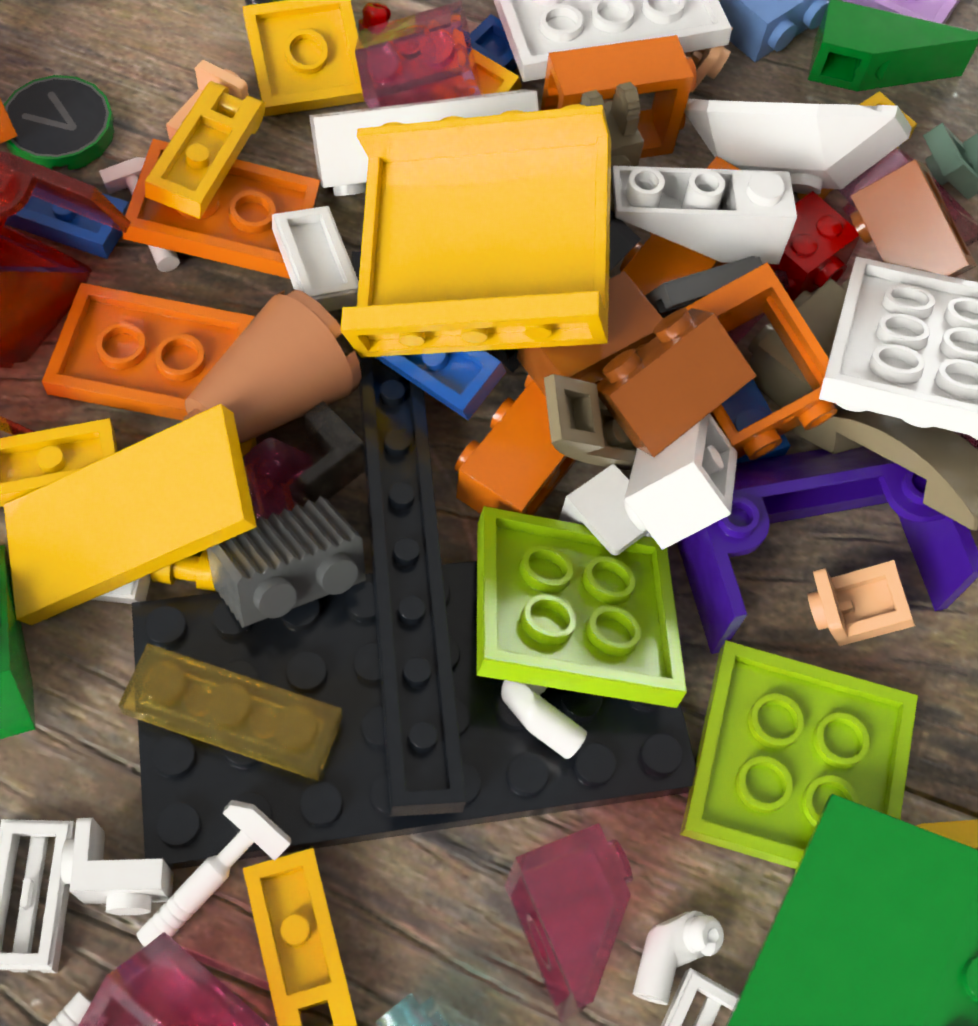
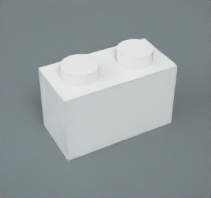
[624,413,737,550]

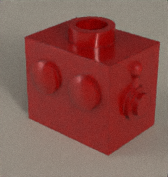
[769,191,860,302]

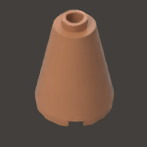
[184,289,362,444]

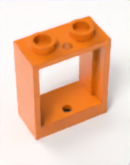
[541,35,697,158]
[685,262,838,460]

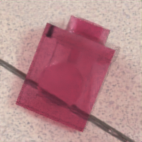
[242,437,313,522]

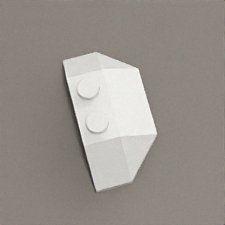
[684,99,912,195]

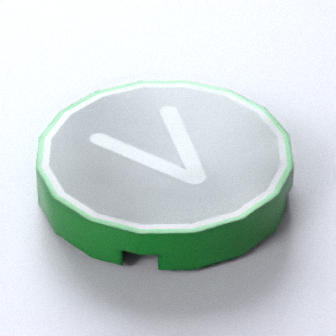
[3,75,114,172]

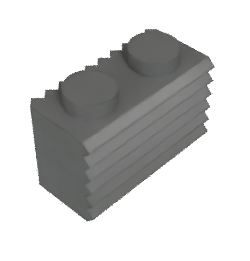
[207,496,366,628]

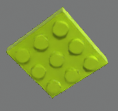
[477,506,687,708]
[680,640,918,869]

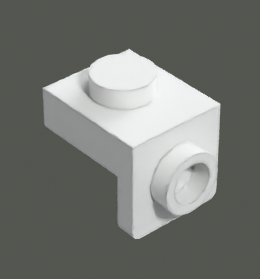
[61,818,174,915]

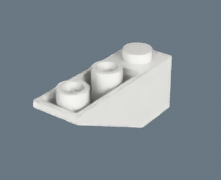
[612,165,797,264]

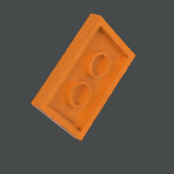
[122,138,320,279]
[42,283,255,421]

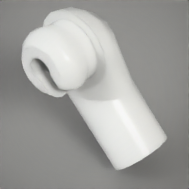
[501,680,587,759]
[632,911,724,1005]

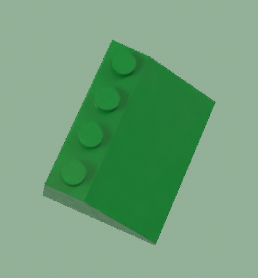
[726,794,978,1026]

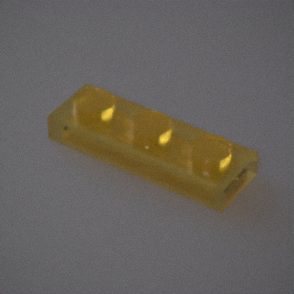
[118,643,343,781]

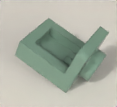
[923,123,978,200]

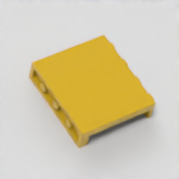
[340,104,611,358]

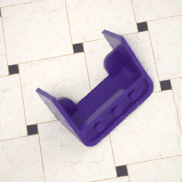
[677,446,978,654]

